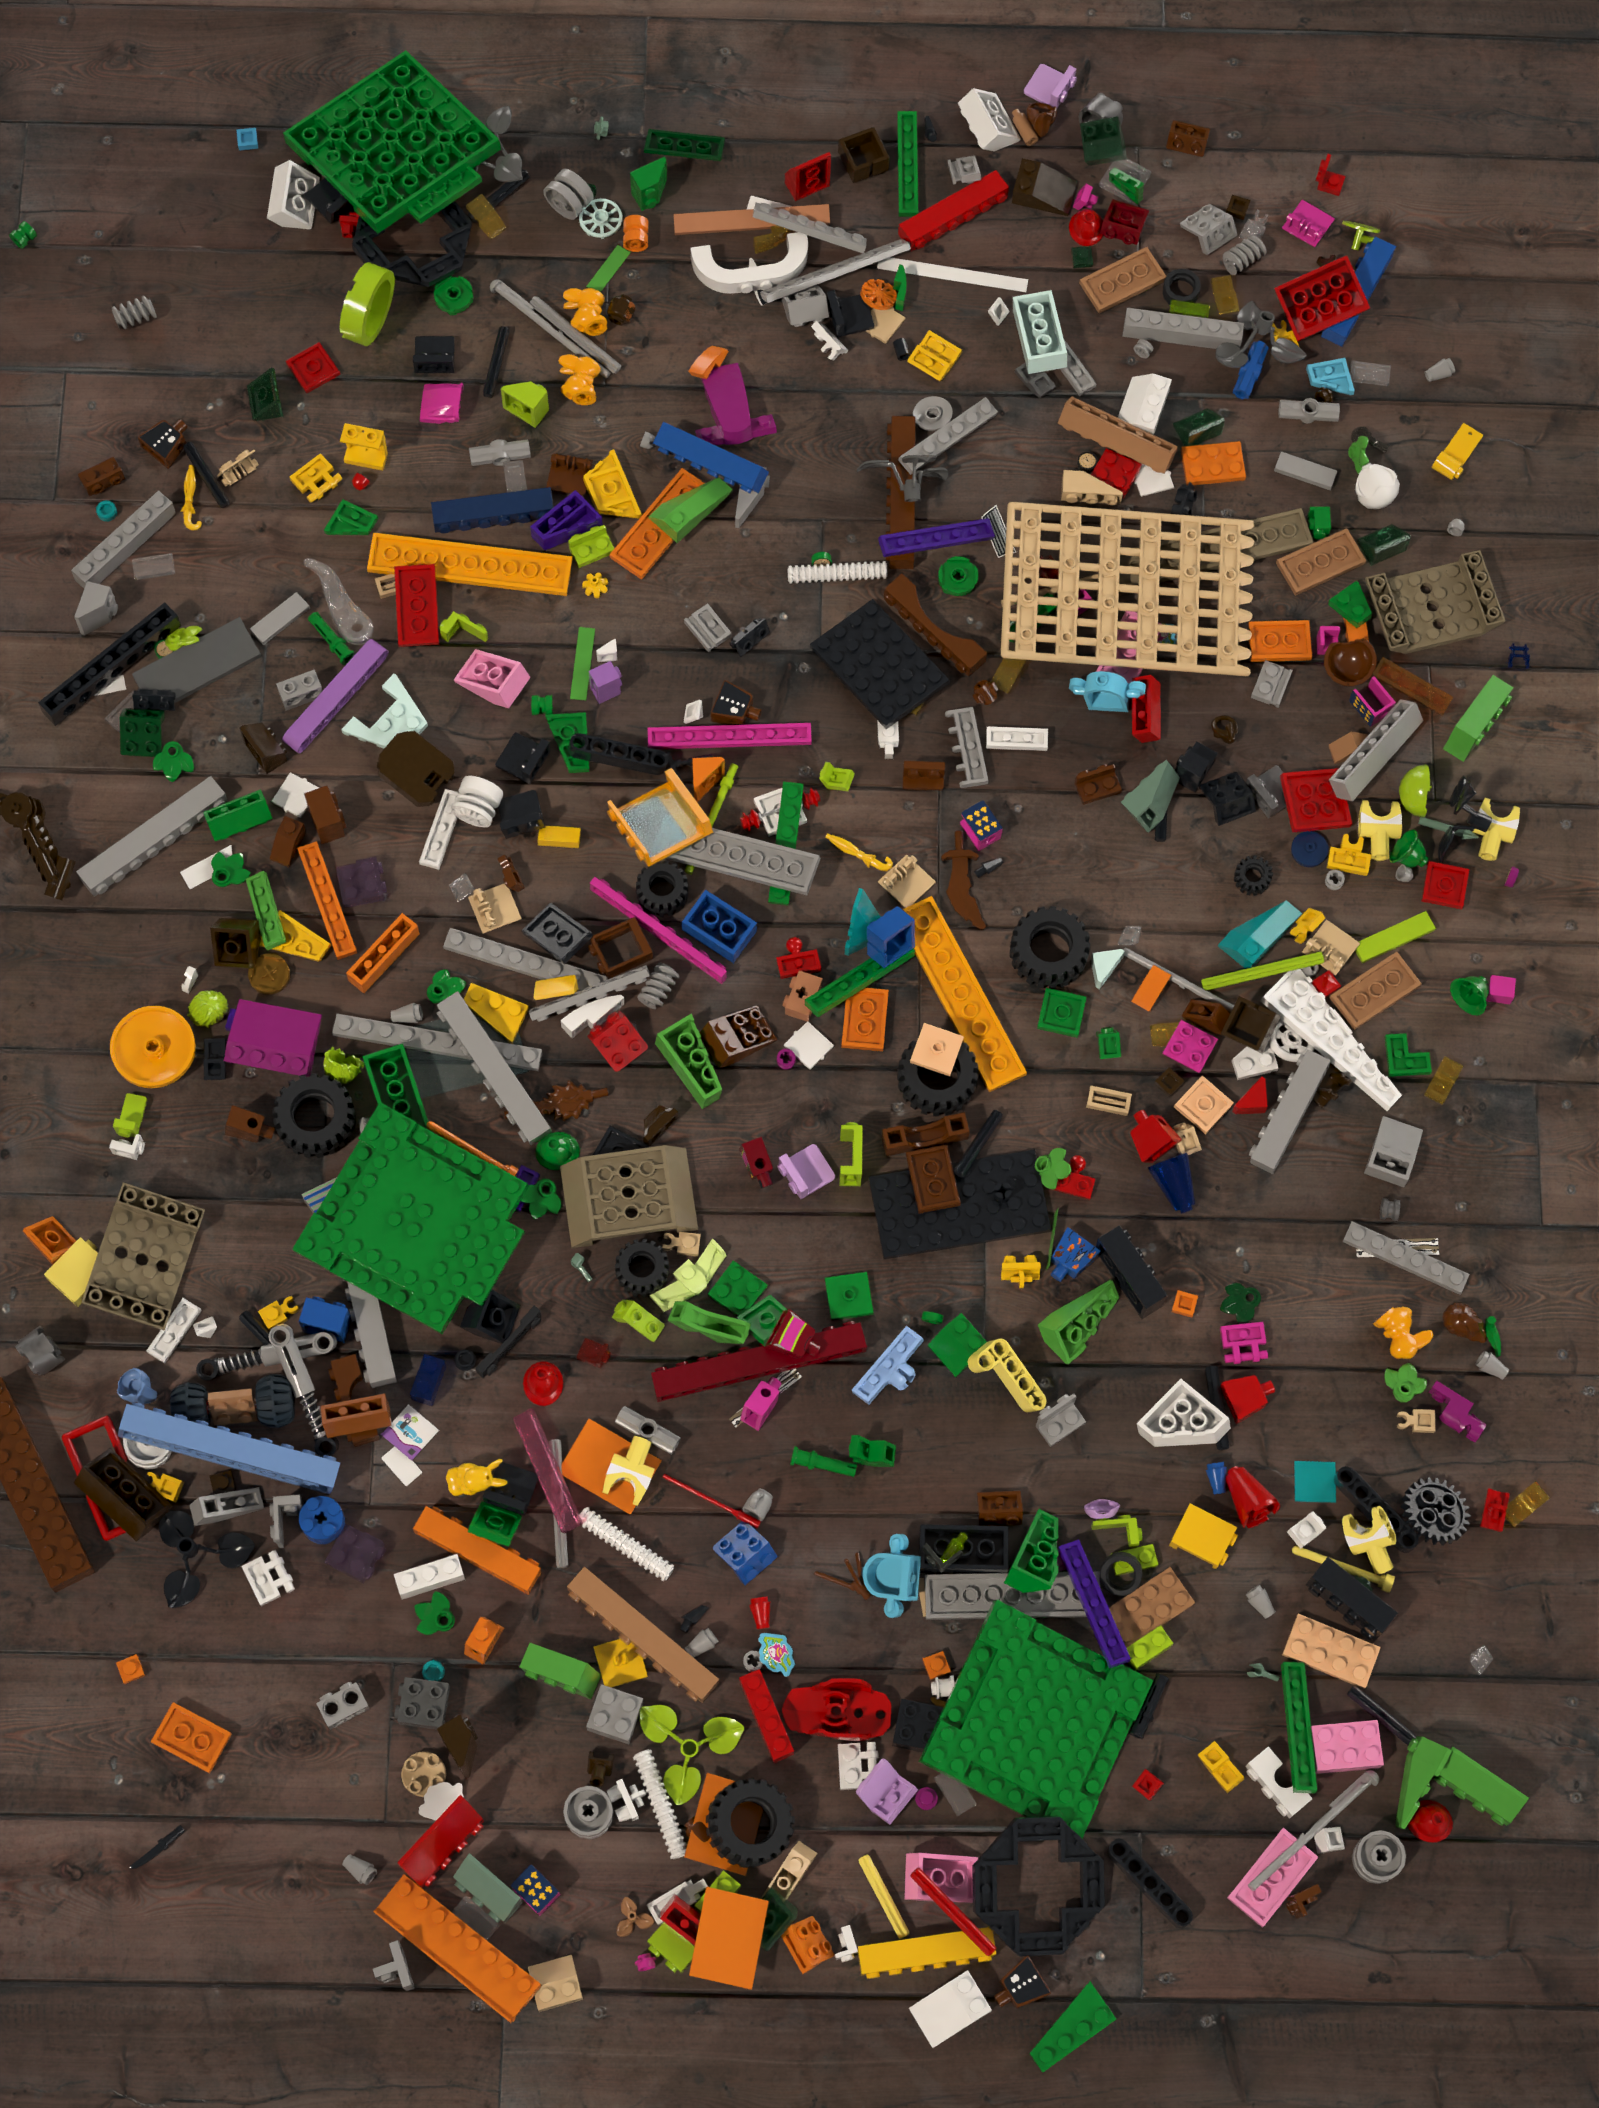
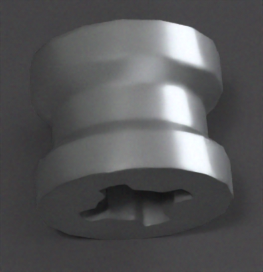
[1380,1198,1400,1221]

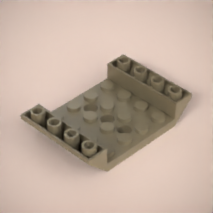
[1365,550,1505,654]
[560,1145,698,1248]
[81,1182,205,1331]

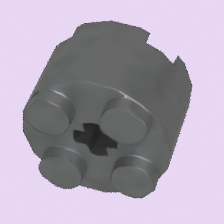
[1078,93,1123,140]
[15,1326,65,1376]

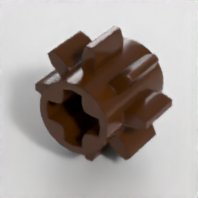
[972,680,998,705]

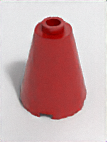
[1226,1466,1280,1528]

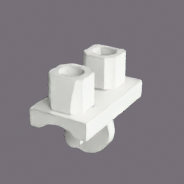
[607,1779,646,1822]

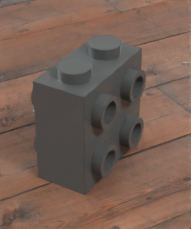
[394,1677,450,1730]

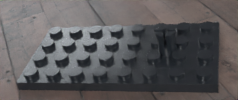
[868,1149,1051,1259]

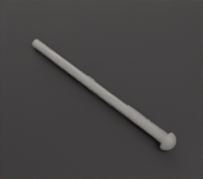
[490,279,611,379]
[1123,947,1234,1013]
[1248,1770,1379,1891]

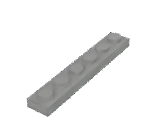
[753,202,867,254]
[898,397,998,475]
[529,965,650,1022]
[1343,1221,1470,1295]

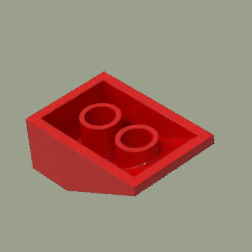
[785,152,831,202]

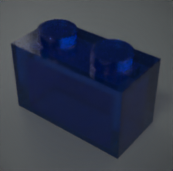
[410,1354,447,1406]

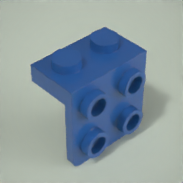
[713,1521,778,1585]

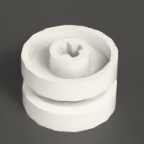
[123,1438,172,1470]

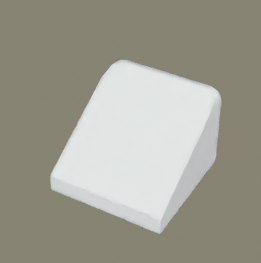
[596,639,617,662]
[1314,1827,1345,1853]

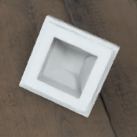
[988,297,1010,326]
[684,700,703,724]
[193,1316,217,1338]

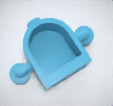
[1069,671,1146,712]
[861,1534,921,1618]

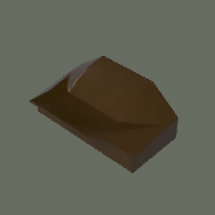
[643,1105,678,1146]

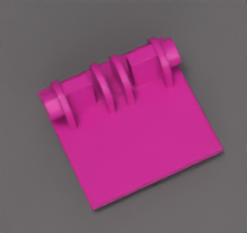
[1282,200,1335,248]
[1162,1020,1218,1073]

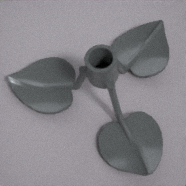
[473,106,523,182]
[1215,301,1307,368]
[857,455,948,502]

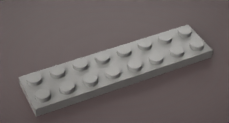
[652,816,821,895]
[924,1571,1101,1620]

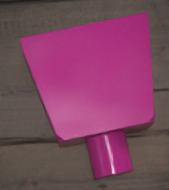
[740,1377,782,1431]

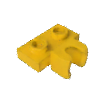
[1327,834,1371,876]

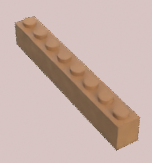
[567,1567,719,1703]

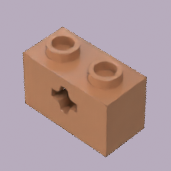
[782,971,823,1022]

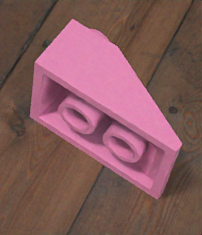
[454,649,530,708]
[904,1853,978,1903]

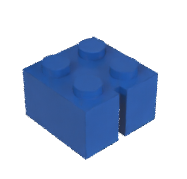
[867,906,915,968]
[298,1296,352,1343]

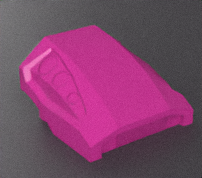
[420,383,464,424]

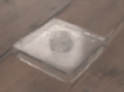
[1099,154,1152,203]

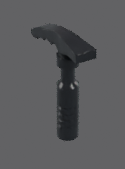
[667,751,712,785]

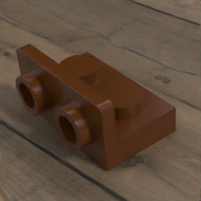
[1166,120,1210,157]
[78,457,125,497]
[903,761,945,791]
[1074,764,1122,805]
[977,1491,1023,1526]
[1286,1884,1321,1919]

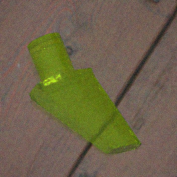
[940,1532,968,1563]

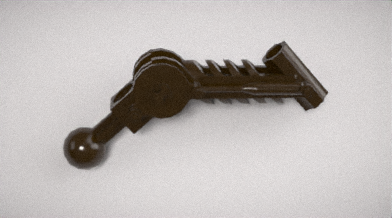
[0,792,76,900]

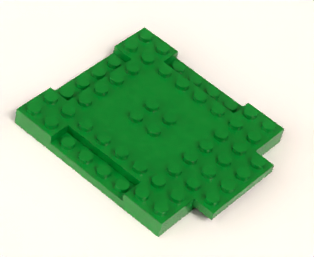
[283,50,501,234]
[292,1102,529,1335]

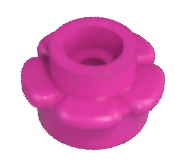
[635,1953,656,1971]

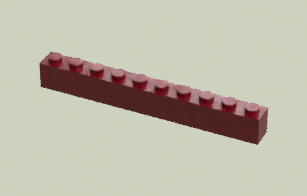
[651,1321,867,1402]

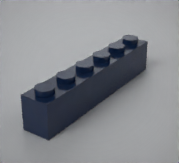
[431,487,553,533]

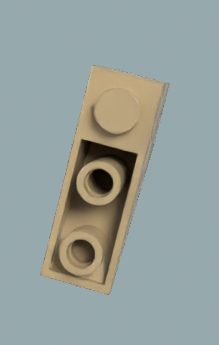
[1061,470,1123,505]
[761,1841,818,1915]

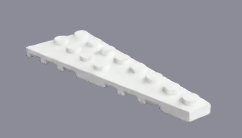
[1260,969,1402,1111]

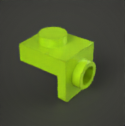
[819,762,855,791]

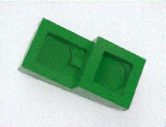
[893,264,907,311]

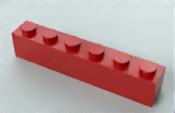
[898,170,1009,251]

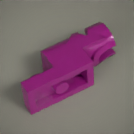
[1429,1381,1486,1443]

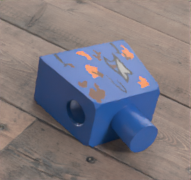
[1051,1227,1100,1282]

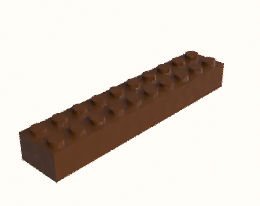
[0,1377,95,1593]

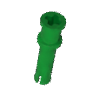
[308,612,356,665]
[790,1446,857,1478]

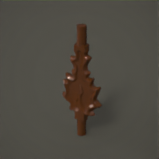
[504,1080,609,1121]

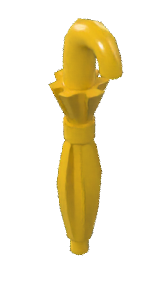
[180,465,202,530]
[825,833,893,871]

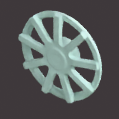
[579,198,623,239]

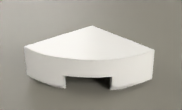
[182,966,198,994]

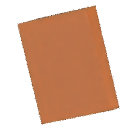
[692,757,725,803]
[23,1216,76,1265]

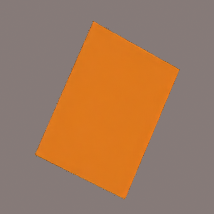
[557,1419,662,1515]
[684,1773,763,1876]
[689,1887,769,1990]

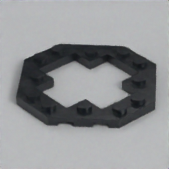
[352,201,472,287]
[972,1816,1105,1957]

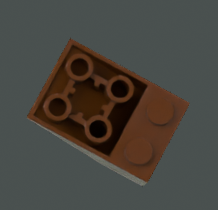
[699,1005,777,1068]

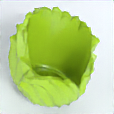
[187,990,229,1028]
[324,1047,365,1084]

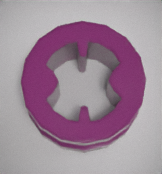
[777,1049,795,1070]

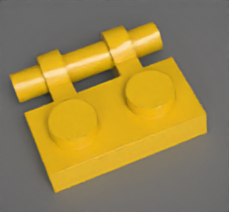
[290,453,342,503]

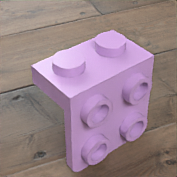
[1024,64,1077,109]
[777,1144,835,1199]
[856,1759,918,1825]

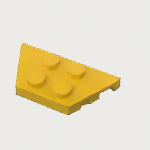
[583,450,642,519]

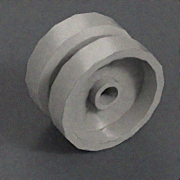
[543,169,594,220]
[563,1786,614,1839]
[1352,1830,1406,1884]

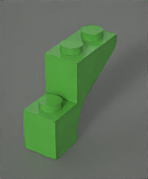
[668,1301,751,1344]

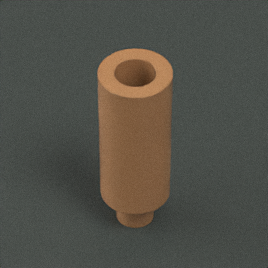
[1012,109,1039,146]

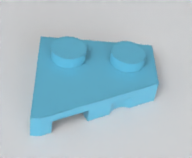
[1306,358,1355,395]

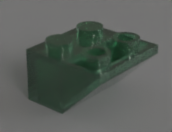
[1080,116,1127,166]

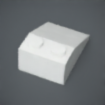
[909,1970,992,2048]

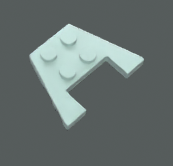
[341,674,428,749]

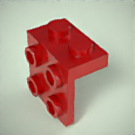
[587,1011,648,1072]

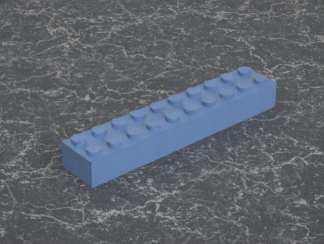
[118,1402,340,1495]

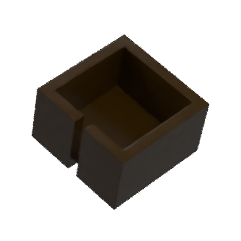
[838,127,890,183]
[1221,996,1281,1054]

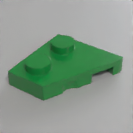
[1109,167,1144,205]
[324,499,378,535]
[1328,580,1372,628]

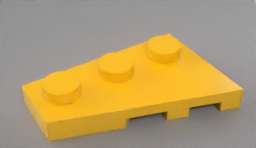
[259,910,331,962]
[463,983,529,1044]

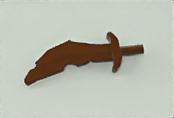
[941,831,986,930]

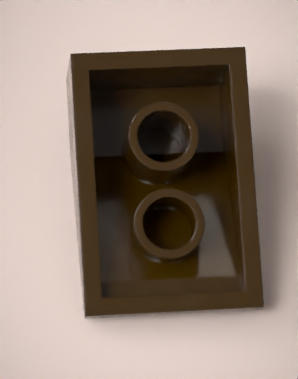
[1012,158,1077,216]

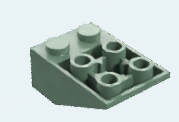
[1121,760,1180,833]

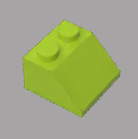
[501,381,549,428]

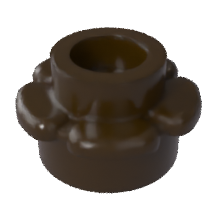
[1315,387,1333,403]

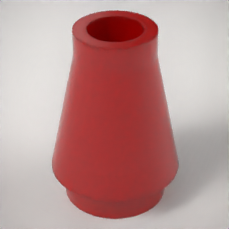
[749,1596,770,1629]

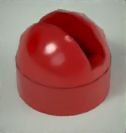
[352,473,370,490]

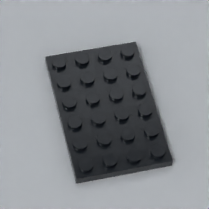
[810,599,949,729]

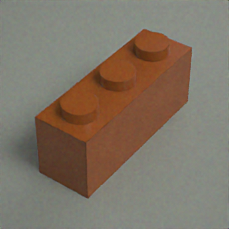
[320,1394,392,1438]

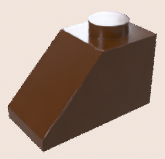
[270,816,306,868]
[1182,999,1230,1035]

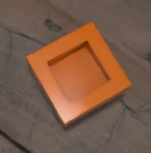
[1172,1290,1198,1318]
[922,1651,951,1680]
[116,1654,145,1684]

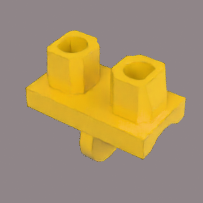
[1001,1255,1041,1288]

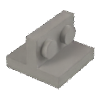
[373,1940,415,1991]

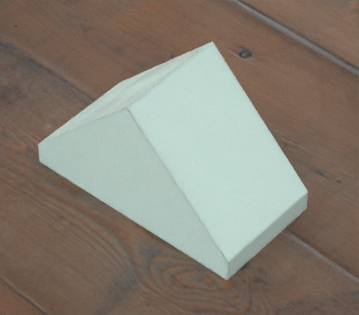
[1091,949,1125,989]

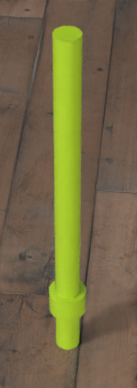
[685,763,738,874]

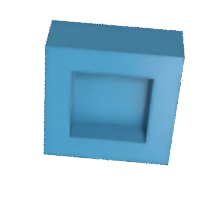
[237,128,258,150]

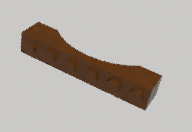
[884,573,987,677]

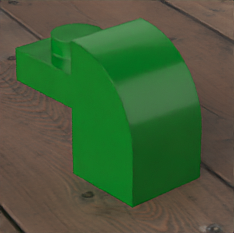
[849,1435,896,1467]

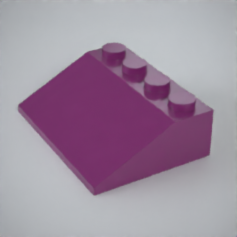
[224,999,322,1077]

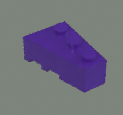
[530,490,603,550]

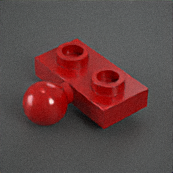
[776,937,821,979]
[1054,1155,1095,1200]

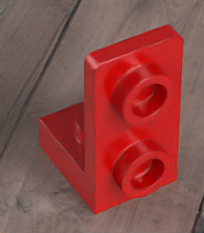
[1316,154,1345,196]

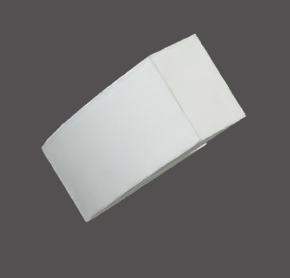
[560,995,625,1039]

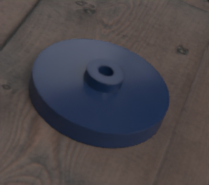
[1291,831,1328,867]

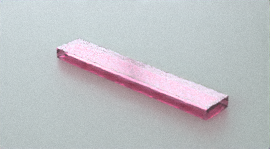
[513,1408,583,1534]

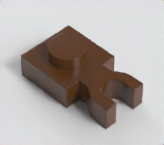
[498,855,524,892]

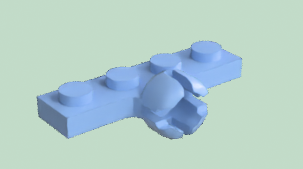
[852,1326,924,1405]

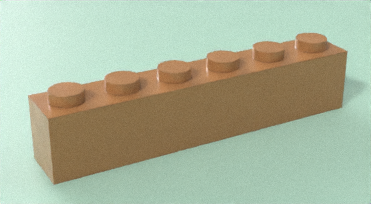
[1058,396,1178,474]

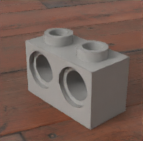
[276,670,322,711]
[316,1682,370,1730]

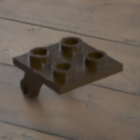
[1312,1051,1352,1108]

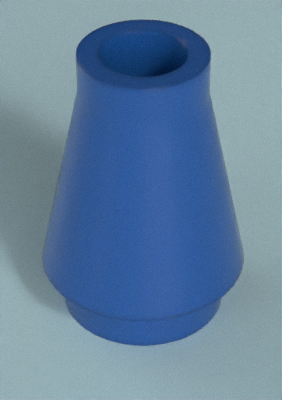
[1205,1462,1227,1494]

